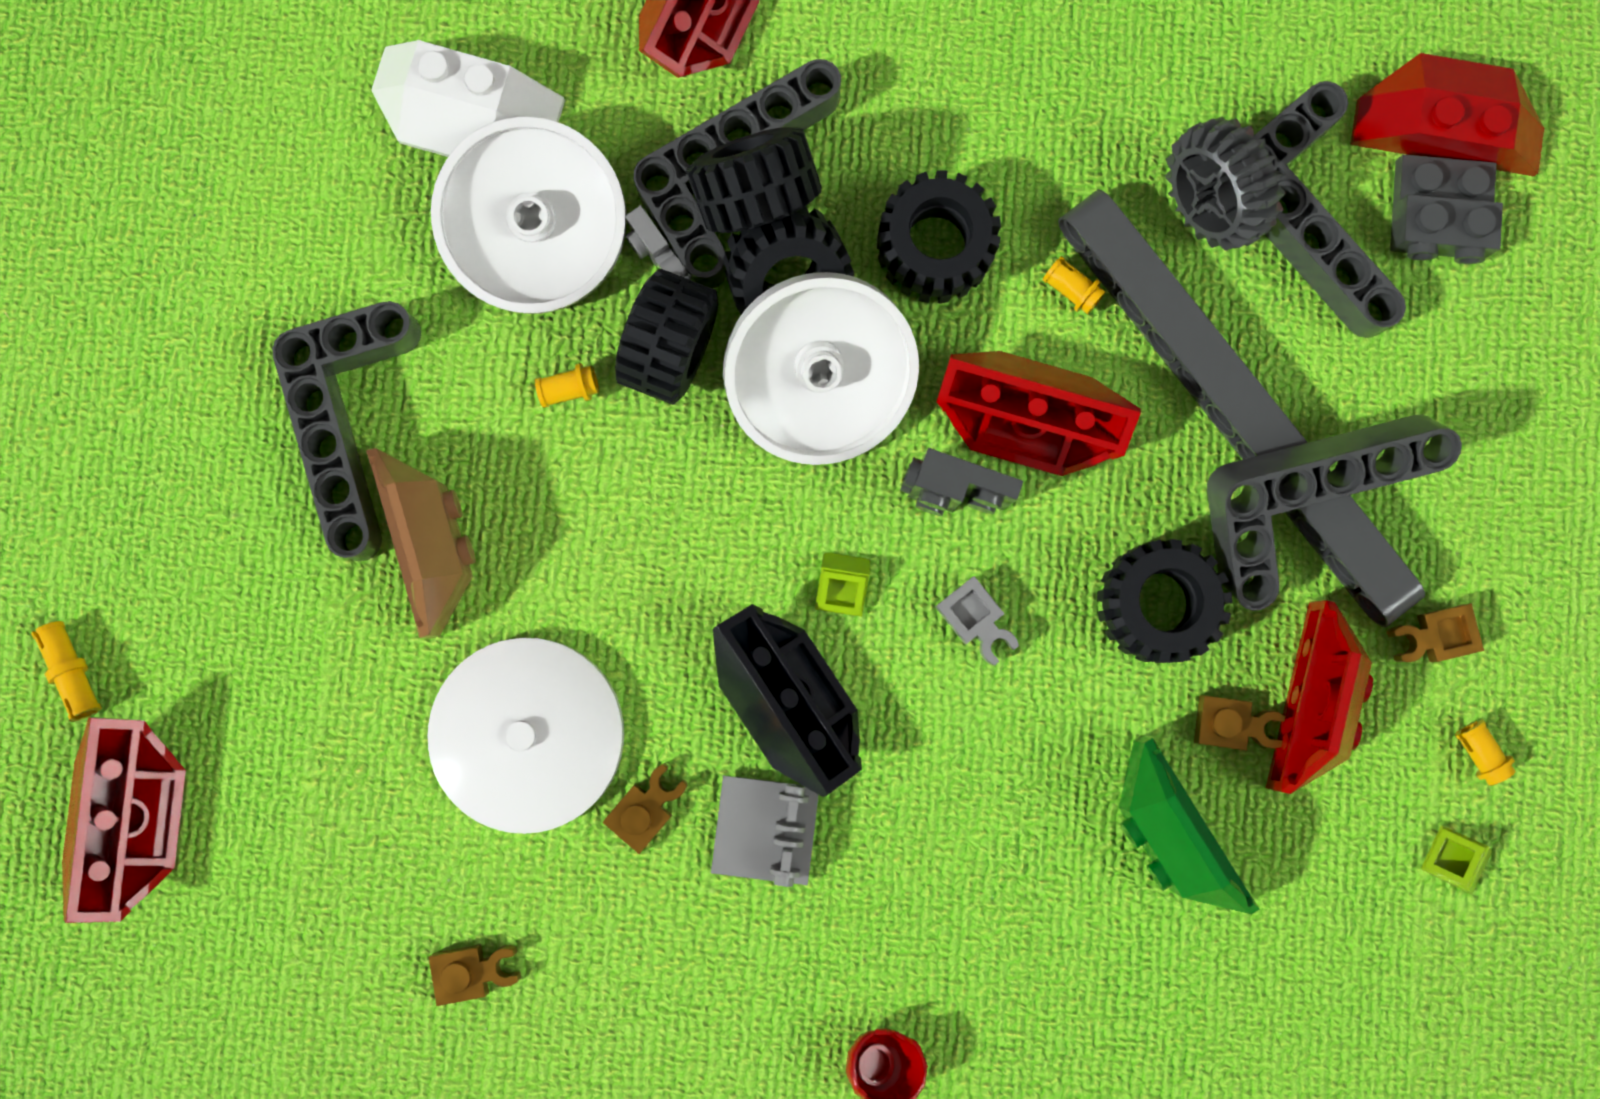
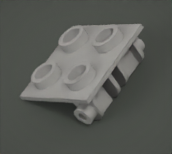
[711,775,819,887]

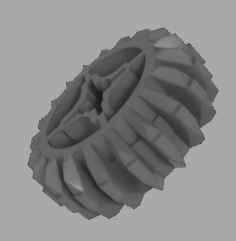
[1165,116,1286,251]

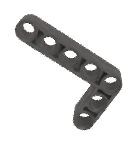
[633,59,841,289]
[1254,81,1406,338]
[272,301,421,561]
[1207,414,1462,611]

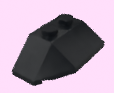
[713,604,862,797]

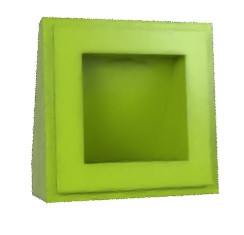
[815,552,871,617]
[1421,825,1492,895]

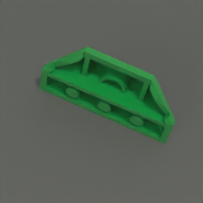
[1119,736,1260,915]

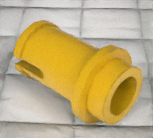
[1042,256,1106,315]
[535,363,599,408]
[1455,720,1516,786]

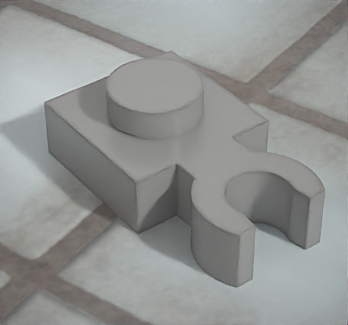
[625,205,690,280]
[935,576,1019,665]

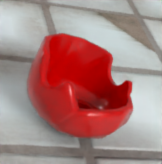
[846,1028,928,1099]

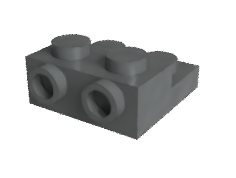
[1390,154,1503,264]
[900,448,1023,516]

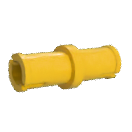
[31,621,102,722]

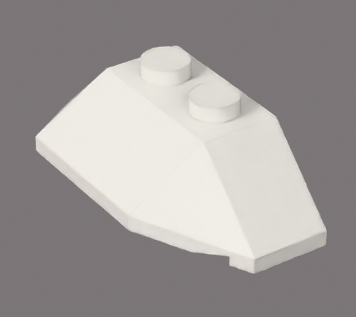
[371,40,565,157]

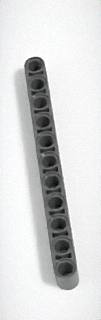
[1058,189,1425,628]

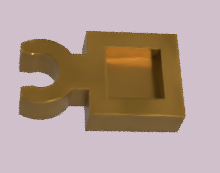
[1387,603,1484,662]
[1194,695,1285,751]
[602,763,688,854]
[429,944,521,1006]

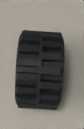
[686,127,822,233]
[877,170,1001,303]
[724,206,854,315]
[615,269,718,405]
[1097,539,1232,663]

